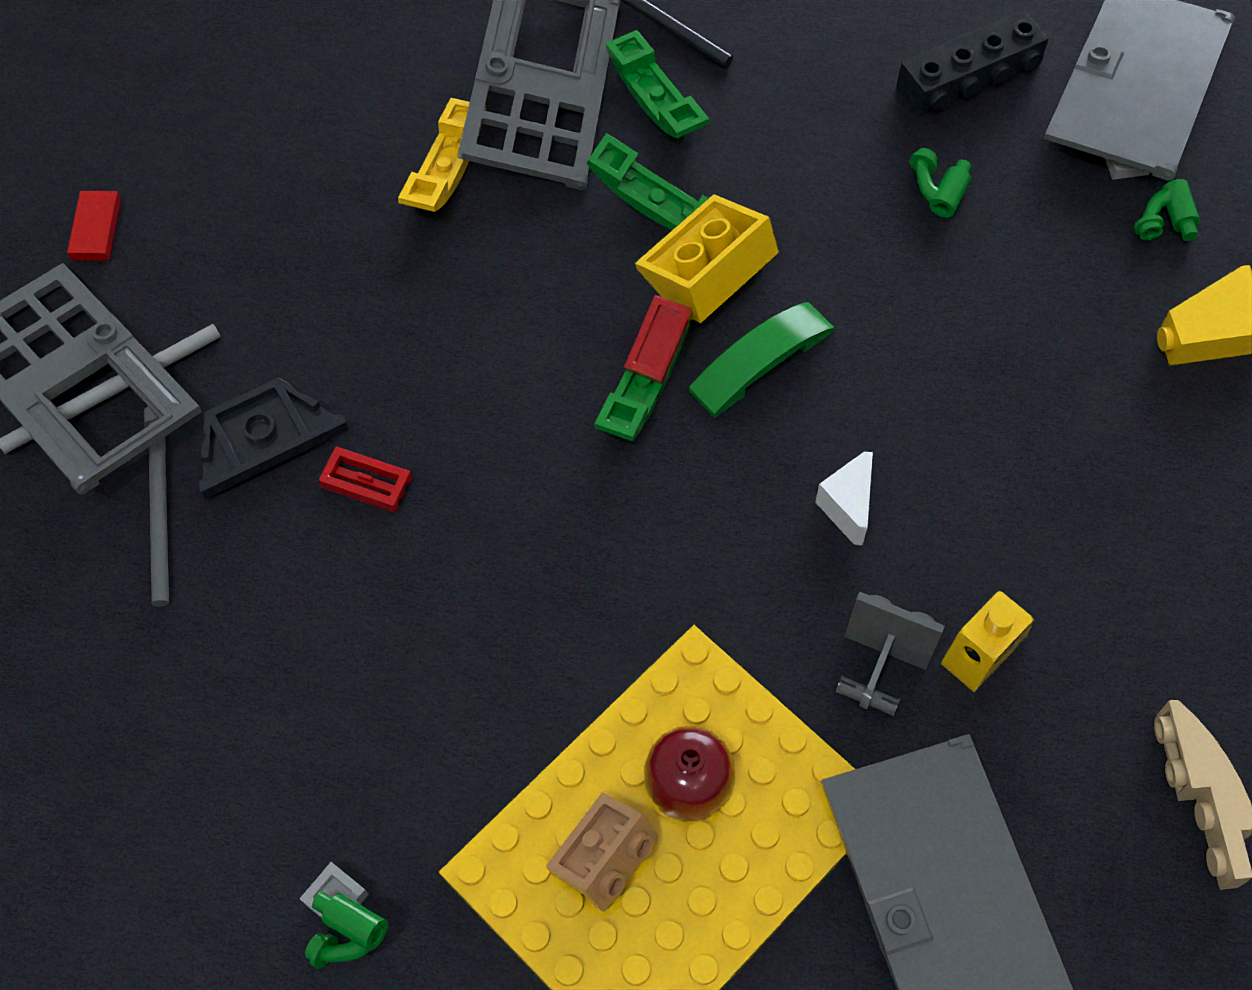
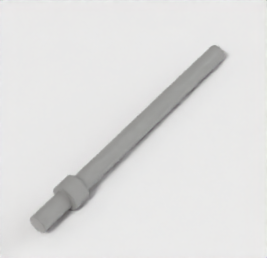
[0,324,221,454]

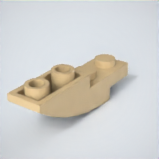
[1154,700,1252,890]

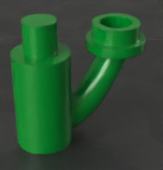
[909,148,972,218]
[1134,179,1200,241]
[305,891,388,969]

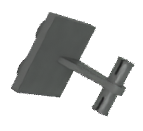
[835,592,945,716]

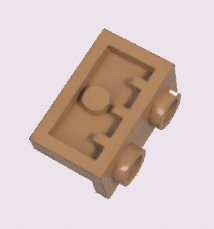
[546,792,658,911]

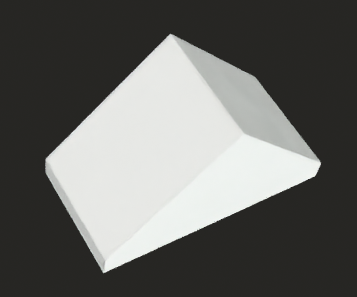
[815,452,873,545]

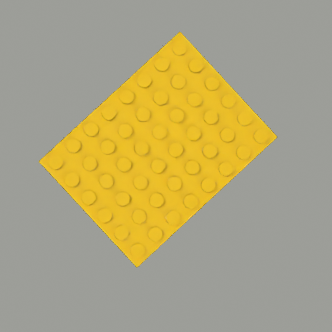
[439,625,855,990]

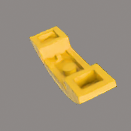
[398,98,486,212]

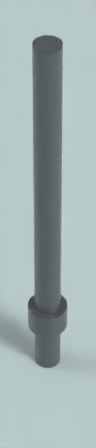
[144,407,169,607]

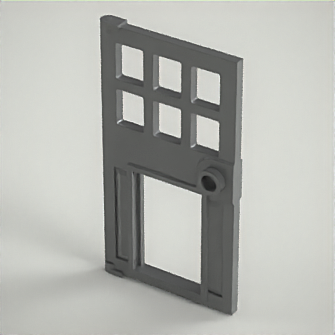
[457,0,621,190]
[0,263,202,494]

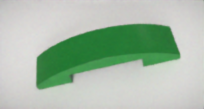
[606,30,709,138]
[586,133,709,230]
[689,302,834,418]
[595,316,692,441]

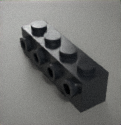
[896,9,1049,116]

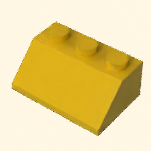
[635,194,779,323]

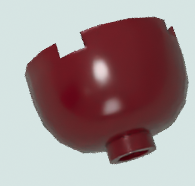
[644,726,735,822]

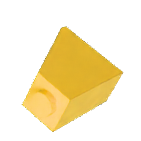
[1157,265,1252,365]

